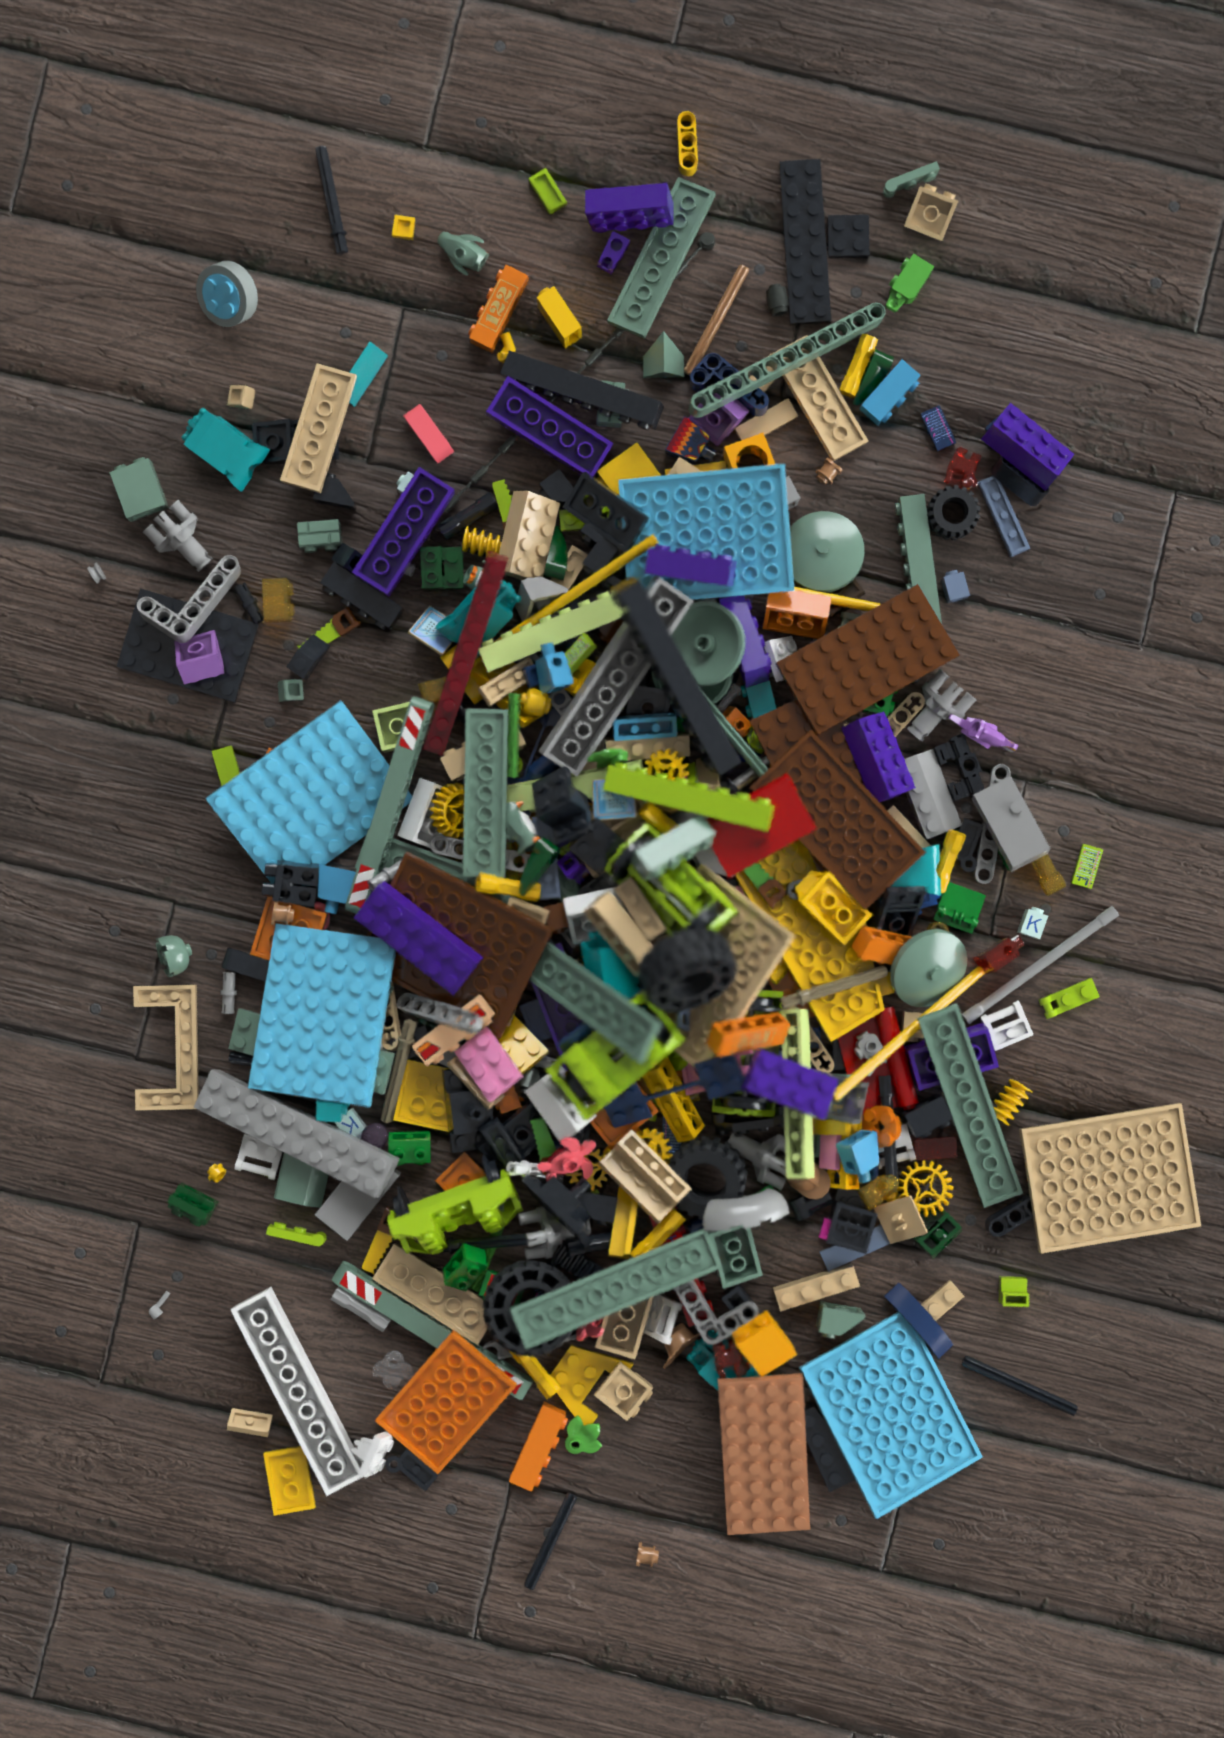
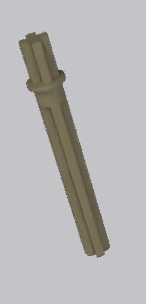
[780,965,888,1009]
[380,1019,417,1123]

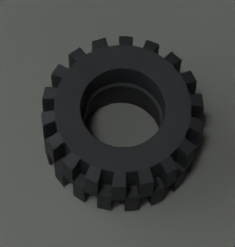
[927,485,980,541]

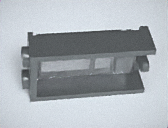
[811,1068,869,1124]

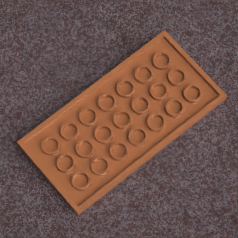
[718,1374,810,1535]

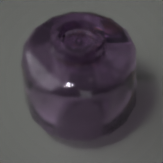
[361,1122,389,1149]

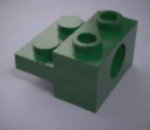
[420,546,464,592]
[167,1183,219,1227]
[913,1199,962,1259]

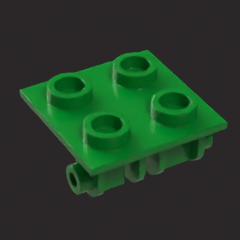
[933,882,986,934]

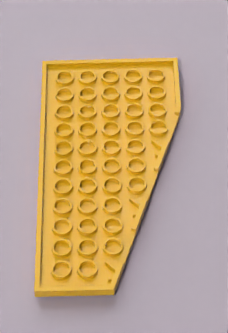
[735,840,884,1042]

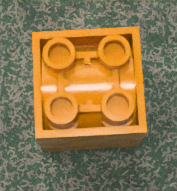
[723,433,776,469]

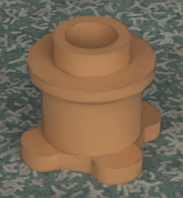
[816,457,843,485]
[271,901,295,925]
[636,1542,659,1567]

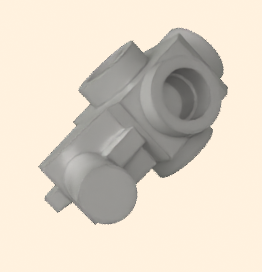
[854,1031,887,1077]

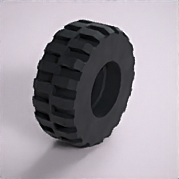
[638,928,737,1012]
[483,1260,573,1357]

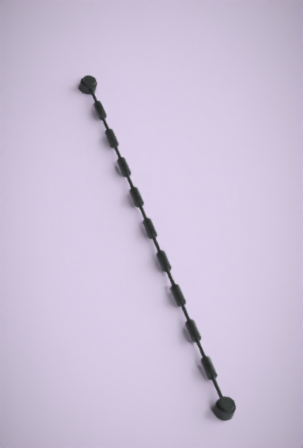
[424,232,715,542]

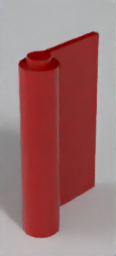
[705,773,817,878]
[837,1006,919,1116]

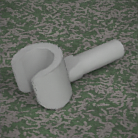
[149,1291,171,1319]

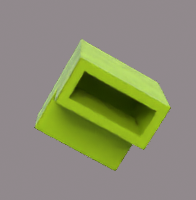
[999,1276,1029,1307]

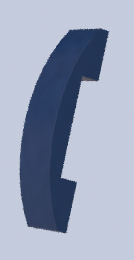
[884,1282,954,1359]

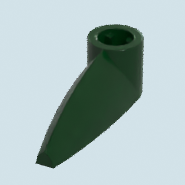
[852,349,894,406]
[543,526,568,581]
[519,837,561,897]

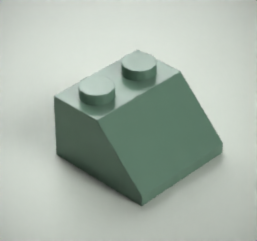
[816,1301,865,1338]

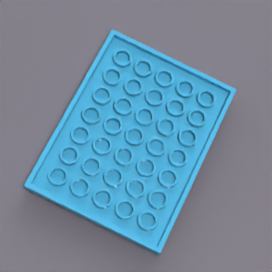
[618,464,794,600]
[206,700,412,883]
[248,923,396,1107]
[799,1312,983,1519]

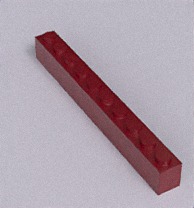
[423,550,508,756]

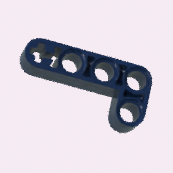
[690,353,769,417]

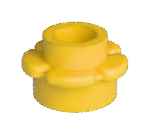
[207,1163,226,1183]

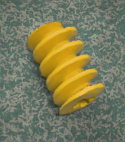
[462,526,502,557]
[993,1079,1032,1126]

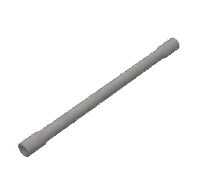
[962,906,1119,1024]

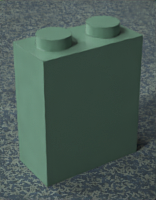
[110,457,169,522]

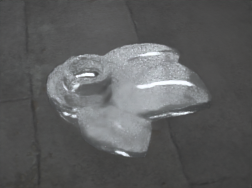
[373,1351,414,1390]

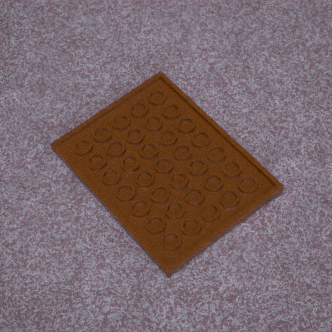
[367,852,554,1039]

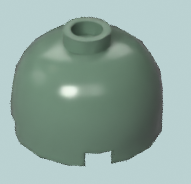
[156,935,192,978]

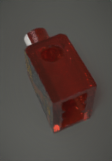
[973,935,1024,975]

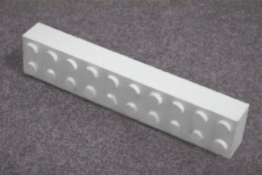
[231,1287,363,1496]

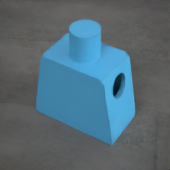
[535,643,574,694]
[318,864,356,914]
[836,1130,879,1183]

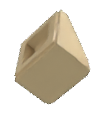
[227,385,255,409]

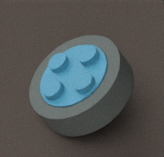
[196,261,258,327]

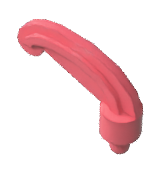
[314,901,330,930]

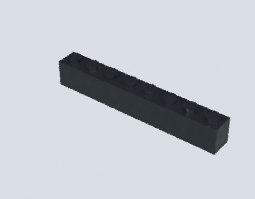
[500,351,664,430]

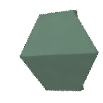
[643,331,684,378]

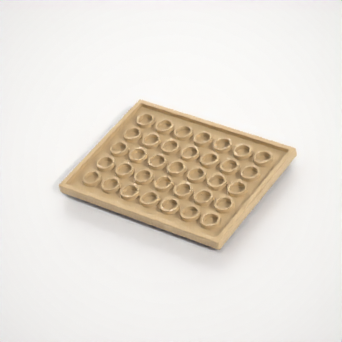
[651,864,795,1068]
[1020,1103,1201,1254]

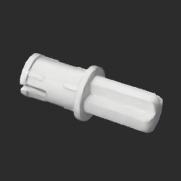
[506,1161,541,1177]

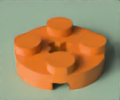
[862,1105,901,1148]

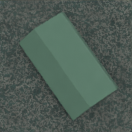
[274,1125,338,1208]

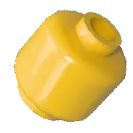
[519,688,551,717]

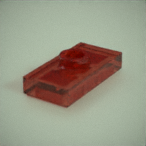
[914,1136,958,1160]

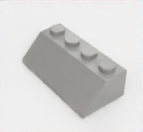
[905,749,961,840]

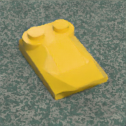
[795,870,872,945]

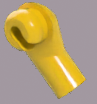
[497,332,516,363]

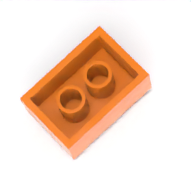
[763,590,832,639]

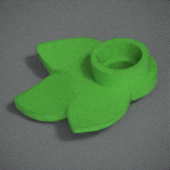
[587,749,629,769]
[565,1415,602,1454]

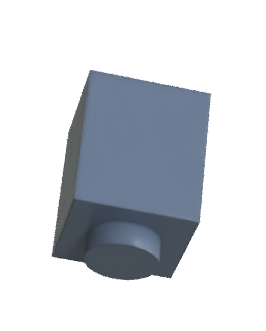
[941,570,970,603]

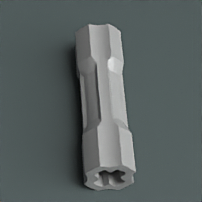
[330,1286,391,1332]

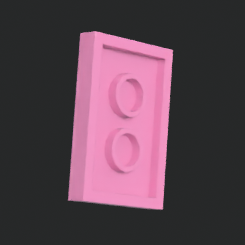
[454,1027,524,1102]

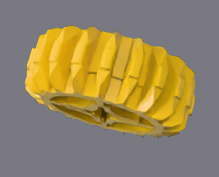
[429,782,465,838]
[897,1160,953,1217]

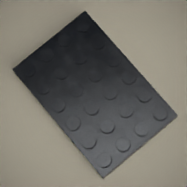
[116,588,259,703]

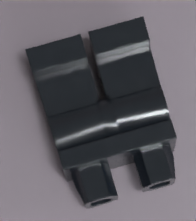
[262,860,319,907]

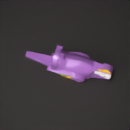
[949,714,1018,752]

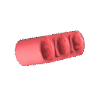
[403,404,454,464]

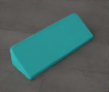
[349,342,388,407]

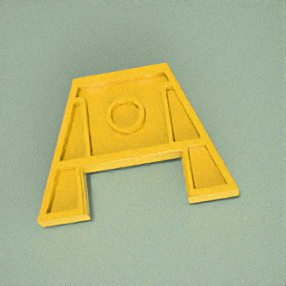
[550,1345,634,1425]

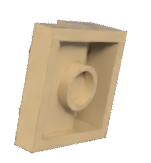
[904,183,958,241]
[594,1362,653,1421]

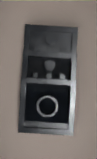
[252,419,339,464]

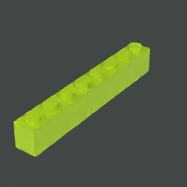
[603,762,775,831]

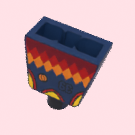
[665,416,717,465]

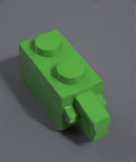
[885,253,934,313]

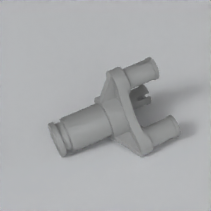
[143,500,213,572]
[907,669,977,742]
[728,1132,786,1191]
[518,1206,591,1261]

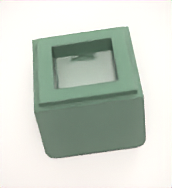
[278,679,304,702]

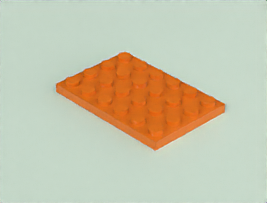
[375,1329,517,1474]

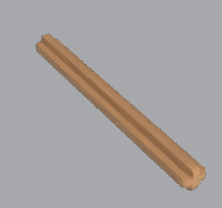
[684,265,749,375]

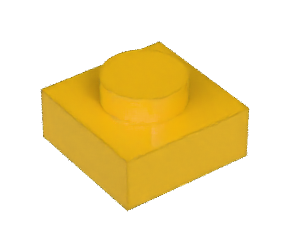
[392,215,416,240]

